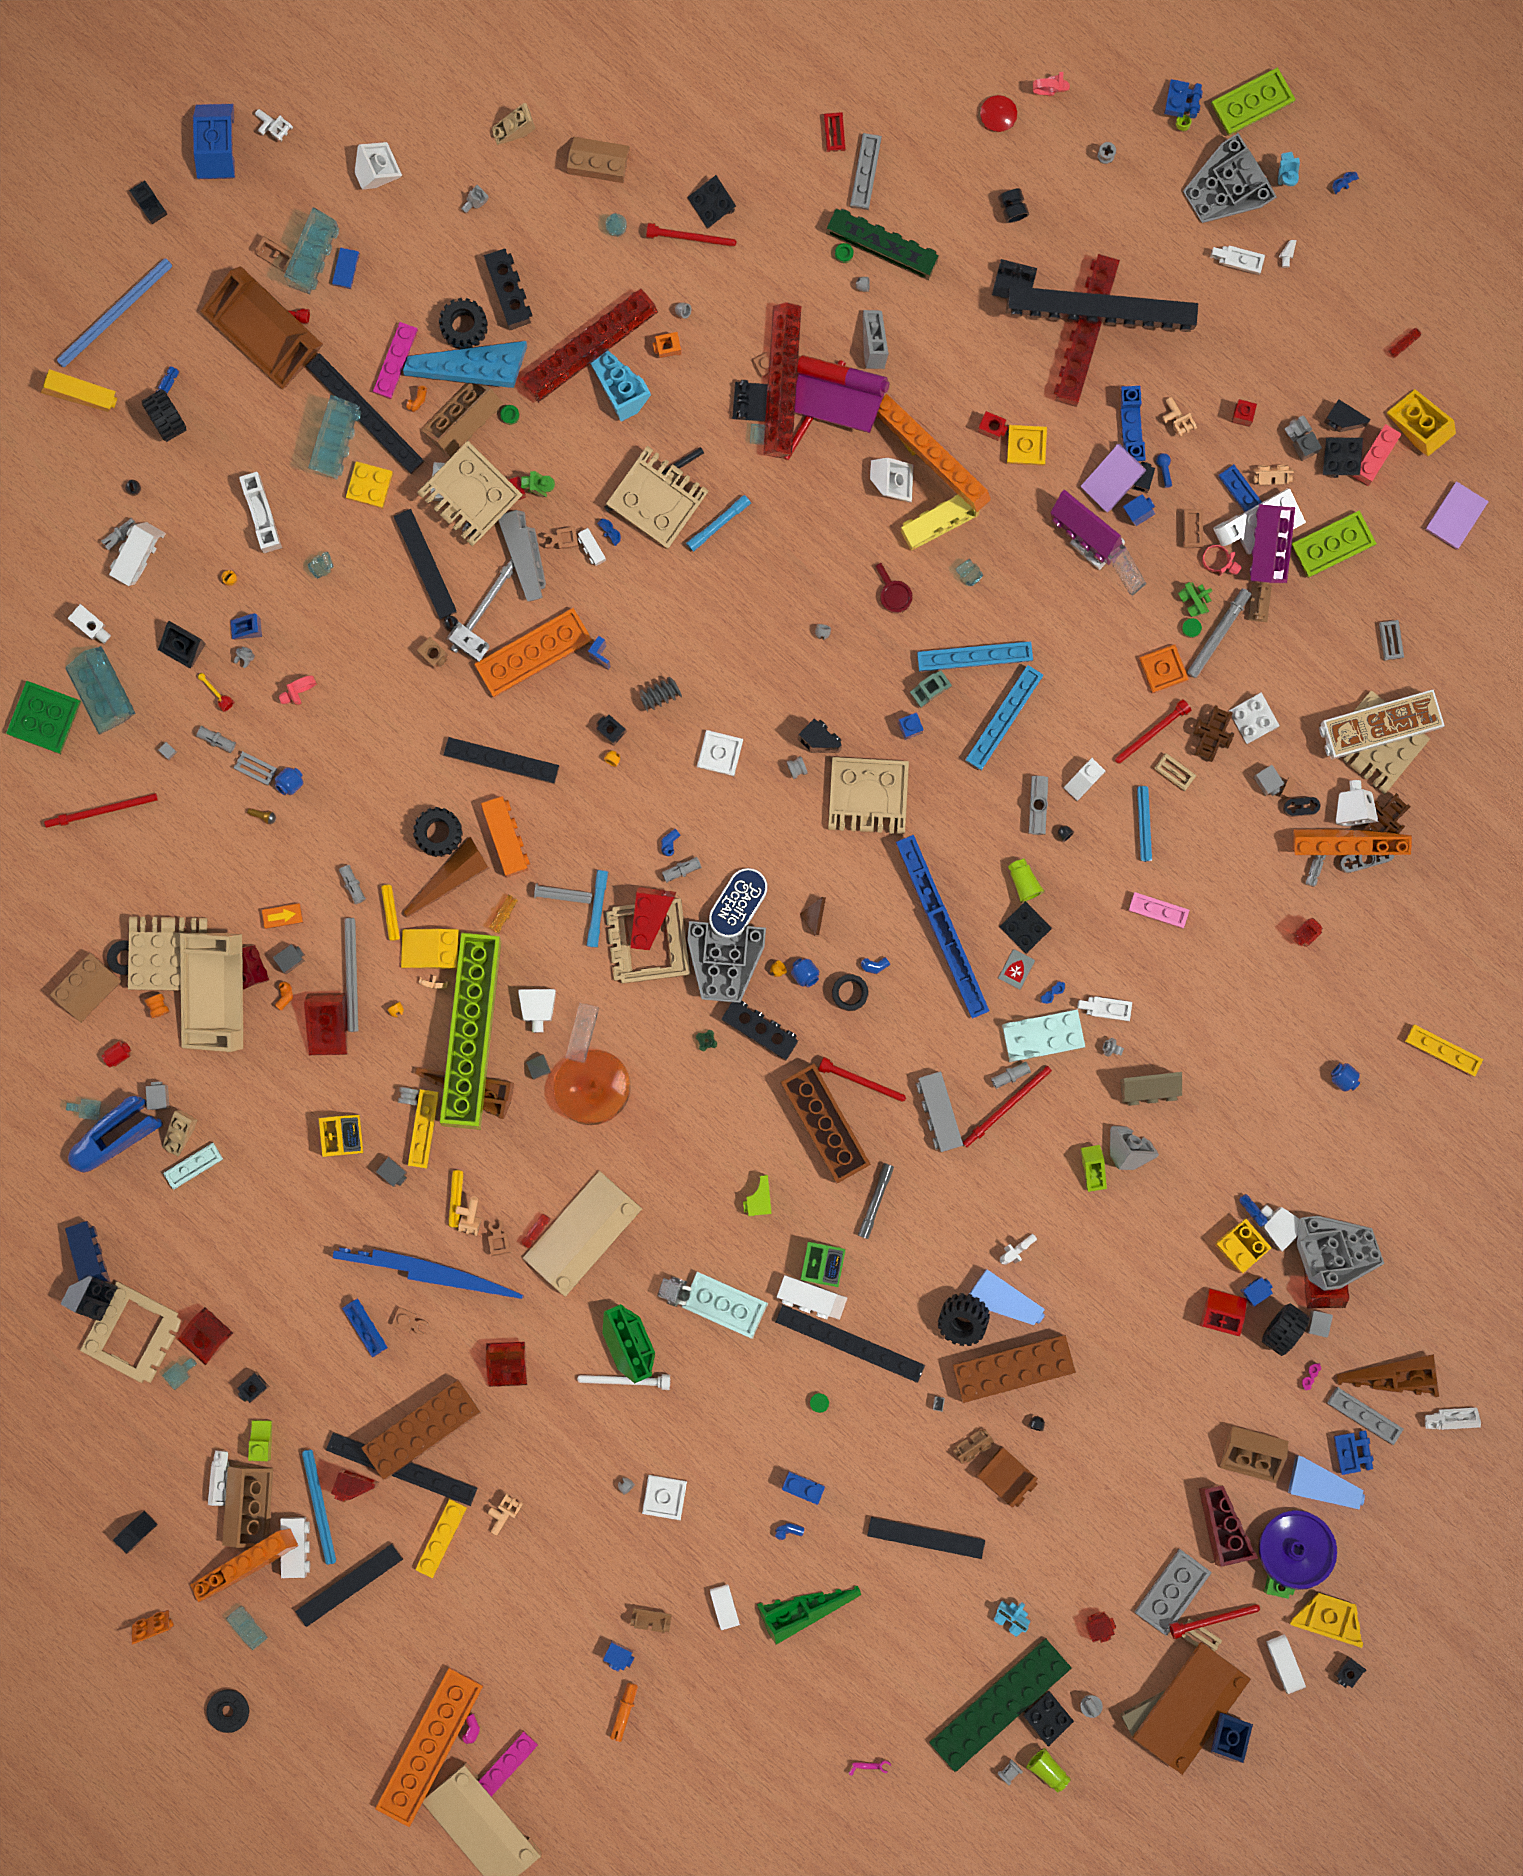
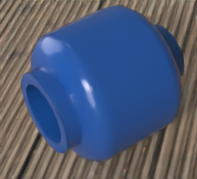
[275,767,303,795]
[791,958,819,987]
[1331,1063,1360,1092]

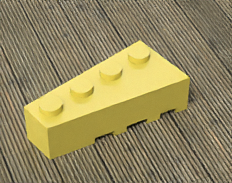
[901,494,980,551]

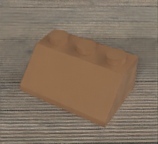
[567,137,630,183]
[50,953,121,1023]
[1220,1426,1289,1483]

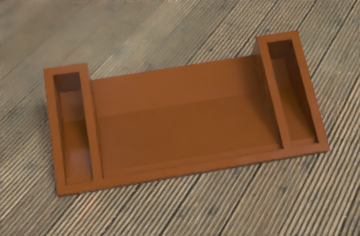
[200,266,323,390]
[1132,1642,1251,1775]

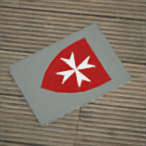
[998,949,1035,989]

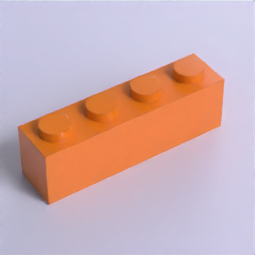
[481,796,530,877]

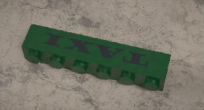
[826,208,939,280]

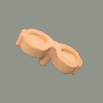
[419,976,448,989]

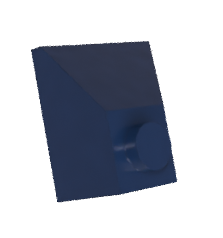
[1211,1713,1253,1763]

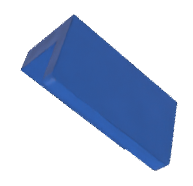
[588,636,611,670]

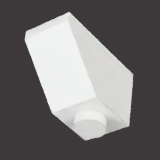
[1064,758,1105,801]

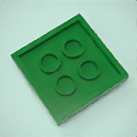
[6,681,81,754]

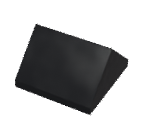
[158,621,206,669]

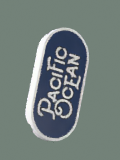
[709,868,767,939]

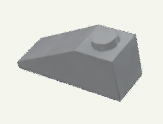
[863,310,888,369]

